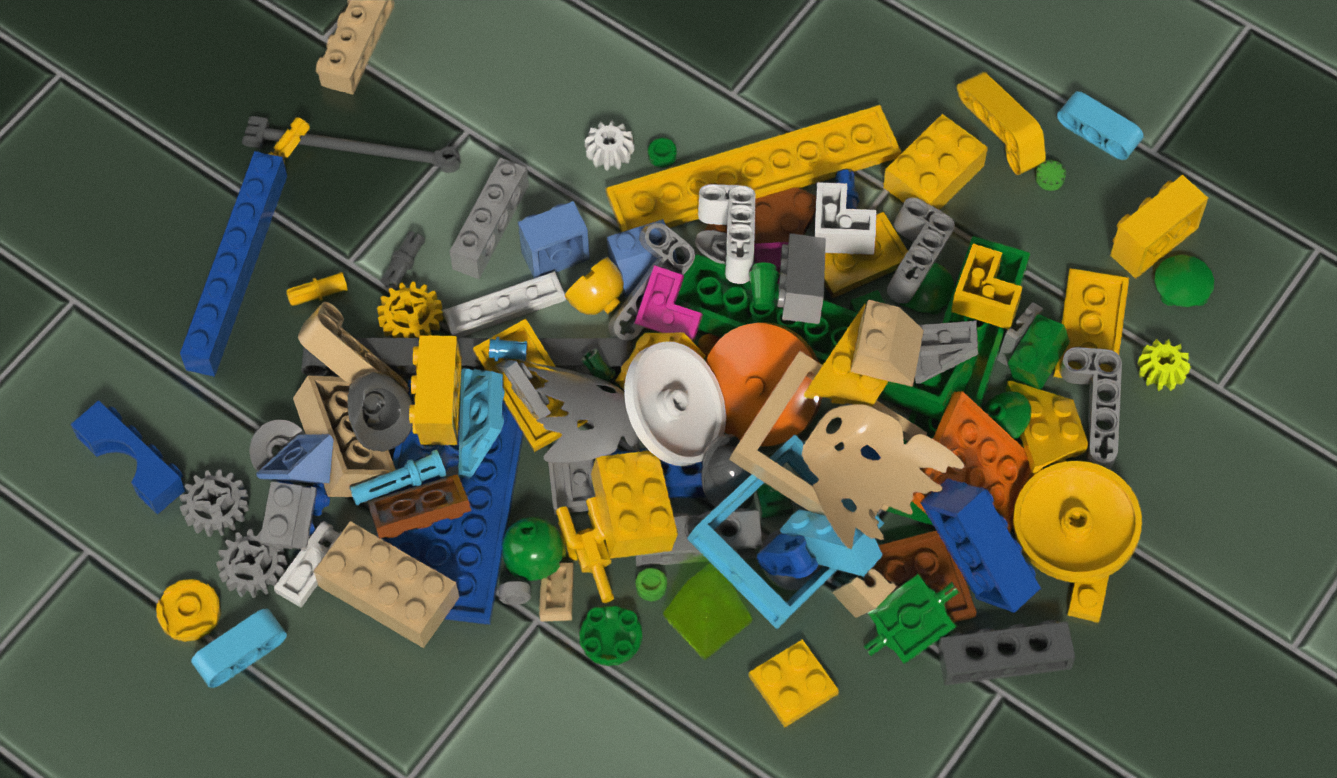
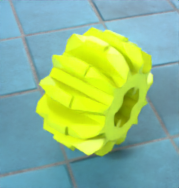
[1137,339,1191,392]

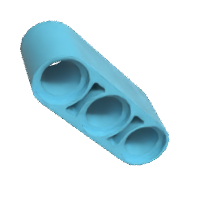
[1057,92,1144,160]
[191,609,287,688]

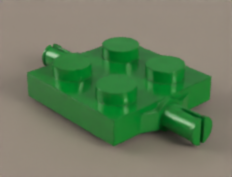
[864,574,960,664]

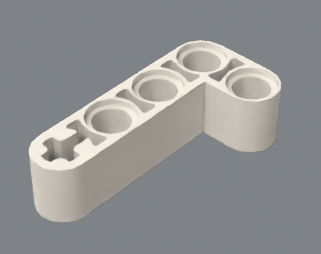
[698,184,756,284]

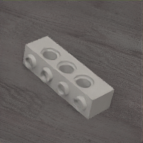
[450,158,529,279]
[636,508,762,567]

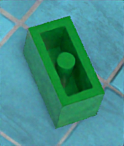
[1008,314,1070,390]

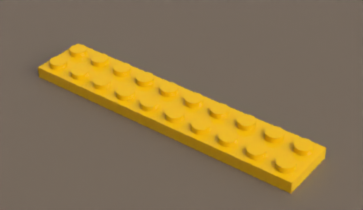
[606,105,901,232]

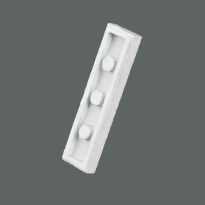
[442,271,566,338]

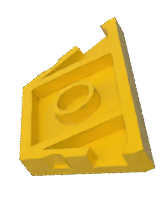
[803,304,888,407]
[1006,381,1088,475]

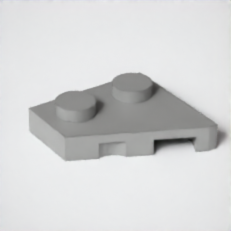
[997,302,1043,366]
[915,321,978,384]
[495,359,550,419]

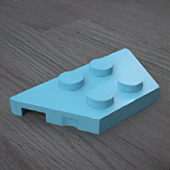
[458,368,505,479]

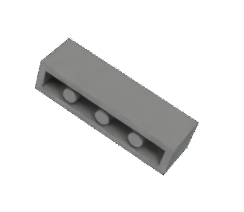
[777,234,826,324]

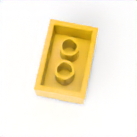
[883,114,988,210]
[1110,174,1208,279]
[409,335,462,445]
[591,451,678,559]

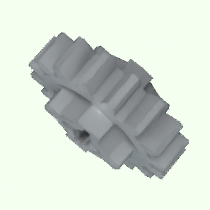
[180,469,249,537]
[216,529,287,598]

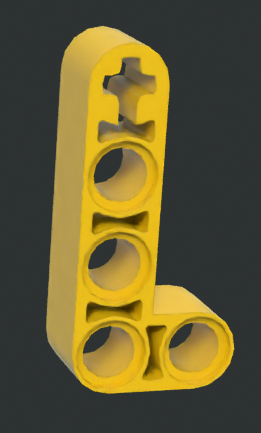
[957,72,1045,175]

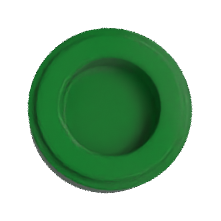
[648,138,677,168]

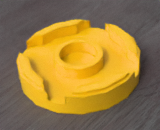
[156,579,221,642]

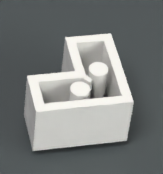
[815,182,876,255]

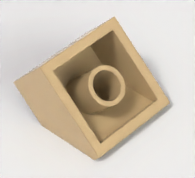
[850,300,924,387]

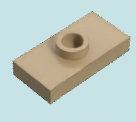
[539,562,574,622]

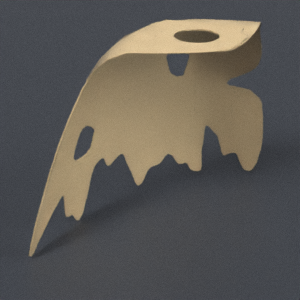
[802,404,964,549]

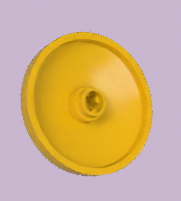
[1013,461,1142,583]

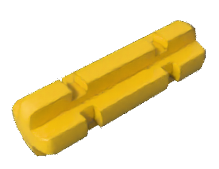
[269,117,310,162]

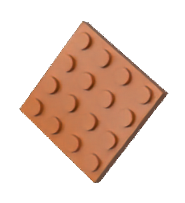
[912,391,1034,533]

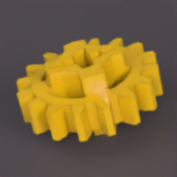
[377,282,443,338]

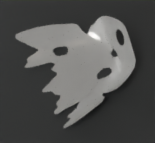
[519,359,640,463]

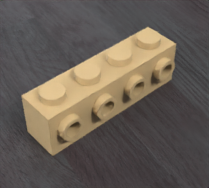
[316,0,394,95]

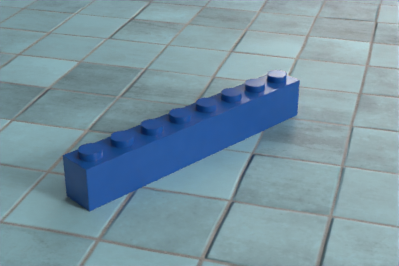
[180,151,287,377]

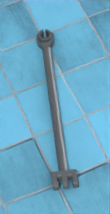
[242,116,461,173]

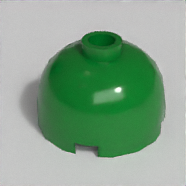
[501,516,566,581]

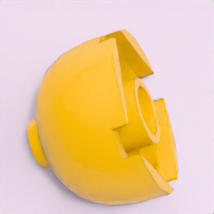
[564,257,624,315]

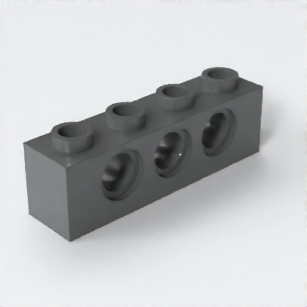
[938,620,1075,685]

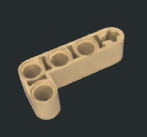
[298,302,409,393]

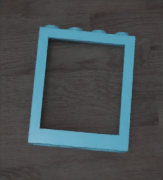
[687,434,884,629]

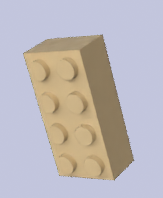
[313,521,459,648]

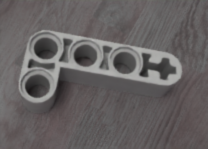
[887,198,955,304]
[608,223,695,341]
[1060,347,1122,470]

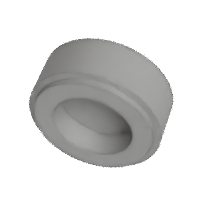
[499,581,531,605]

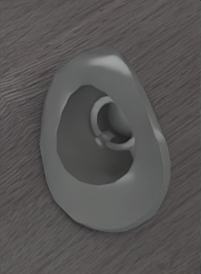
[348,372,413,452]
[701,434,755,510]

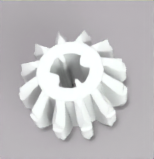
[585,120,634,171]

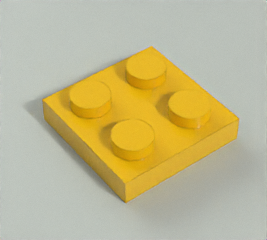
[749,639,839,727]

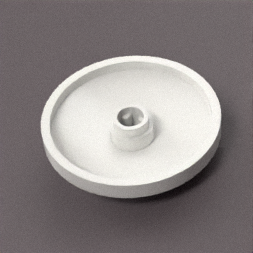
[624,341,726,466]

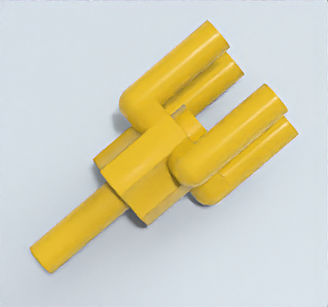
[556,497,614,603]

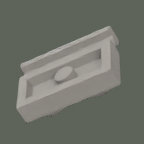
[548,459,596,515]
[260,482,317,551]

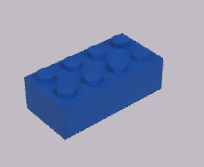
[920,478,1041,613]

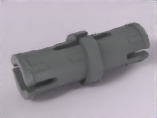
[380,231,425,290]

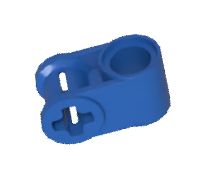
[757,534,818,579]

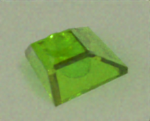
[663,563,753,661]

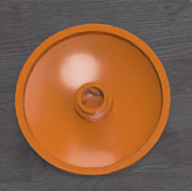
[706,322,822,446]

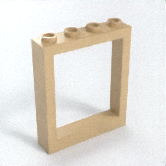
[729,351,928,525]

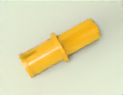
[287,272,348,306]

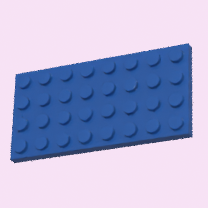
[377,380,524,625]

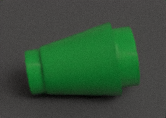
[749,262,779,310]

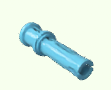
[349,450,446,505]

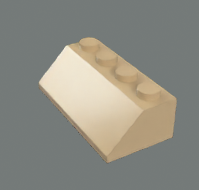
[293,375,396,497]

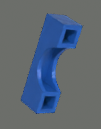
[70,400,185,515]

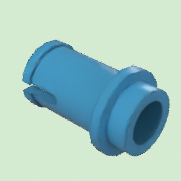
[489,337,527,361]

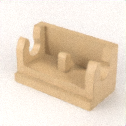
[832,569,896,618]

